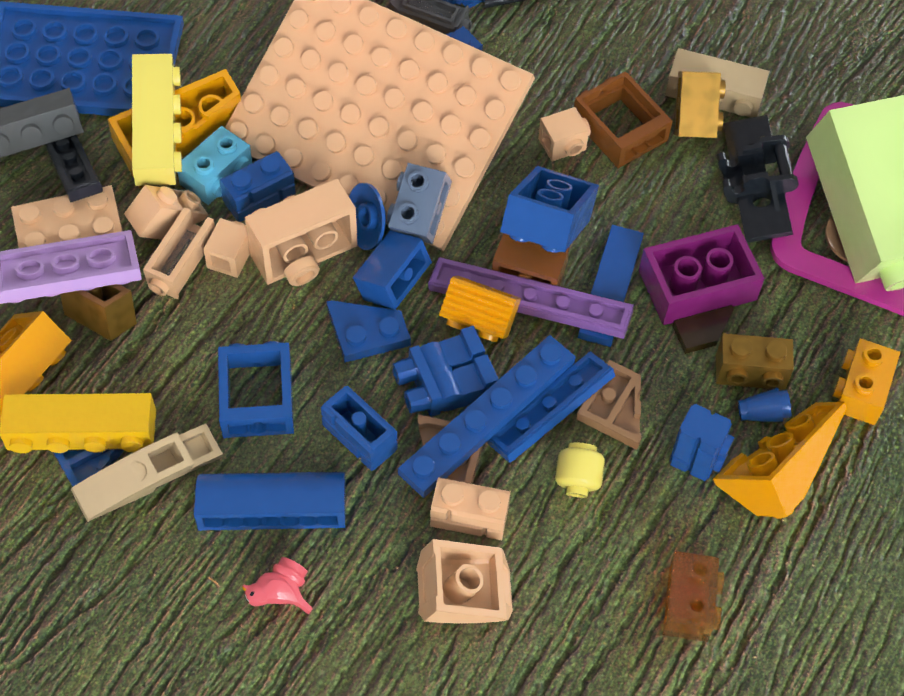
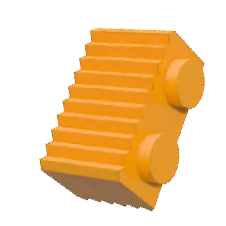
[439,276,521,342]

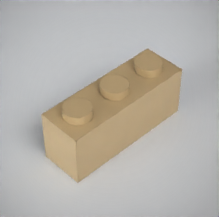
[665,48,770,118]

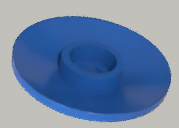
[349,183,386,250]

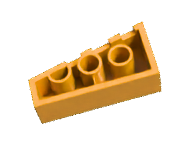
[108,69,241,189]

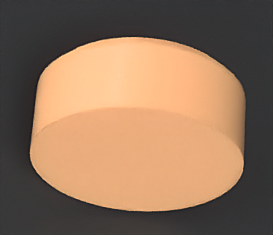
[284,256,320,286]

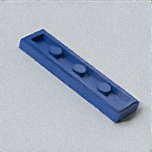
[578,225,644,347]
[487,351,615,463]

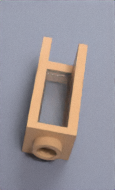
[143,207,215,299]

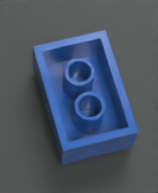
[500,166,599,253]

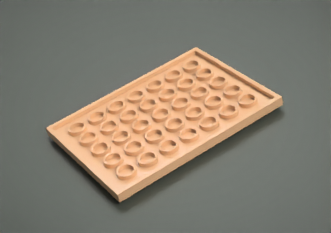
[225,0,535,252]

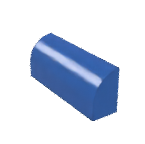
[194,472,346,531]

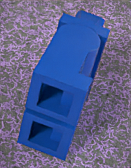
[392,325,499,417]

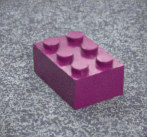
[639,224,765,325]

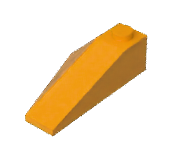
[713,402,847,519]

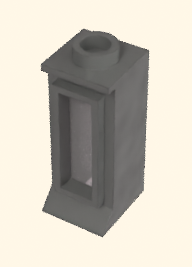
[389,0,472,35]

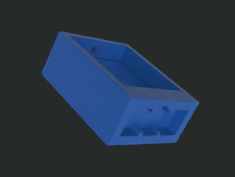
[218,341,294,438]

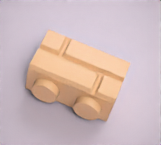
[430,477,511,541]

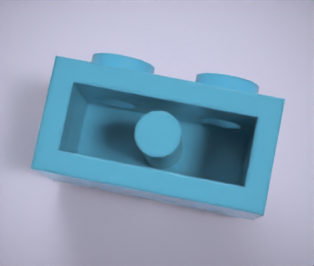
[177,125,252,205]

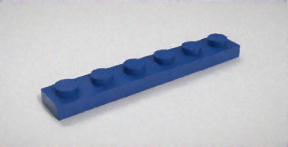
[398,335,575,498]

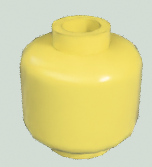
[555,442,605,498]

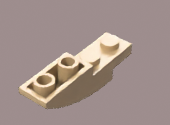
[71,423,223,522]

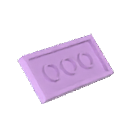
[0,230,142,304]

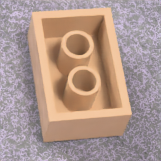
[245,179,357,285]
[11,185,123,248]

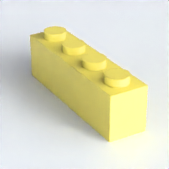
[132,54,182,186]

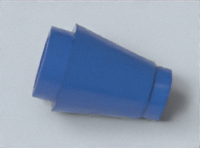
[738,388,792,422]

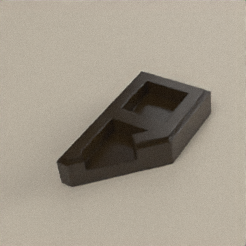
[672,305,734,354]

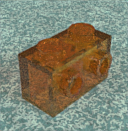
[662,551,724,642]

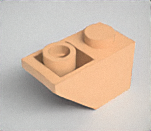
[124,185,208,240]

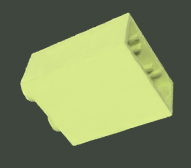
[806,95,904,291]

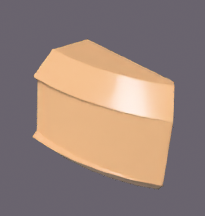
[416,539,513,623]

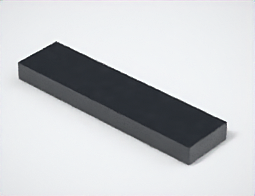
[44,135,103,203]

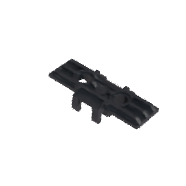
[717,115,799,243]

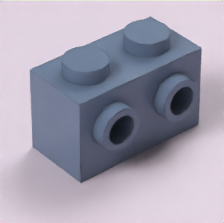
[387,163,452,244]

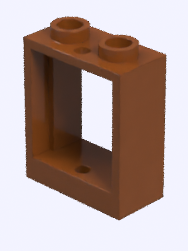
[574,71,673,169]

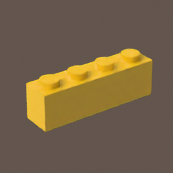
[0,393,156,453]

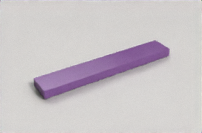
[428,257,634,339]

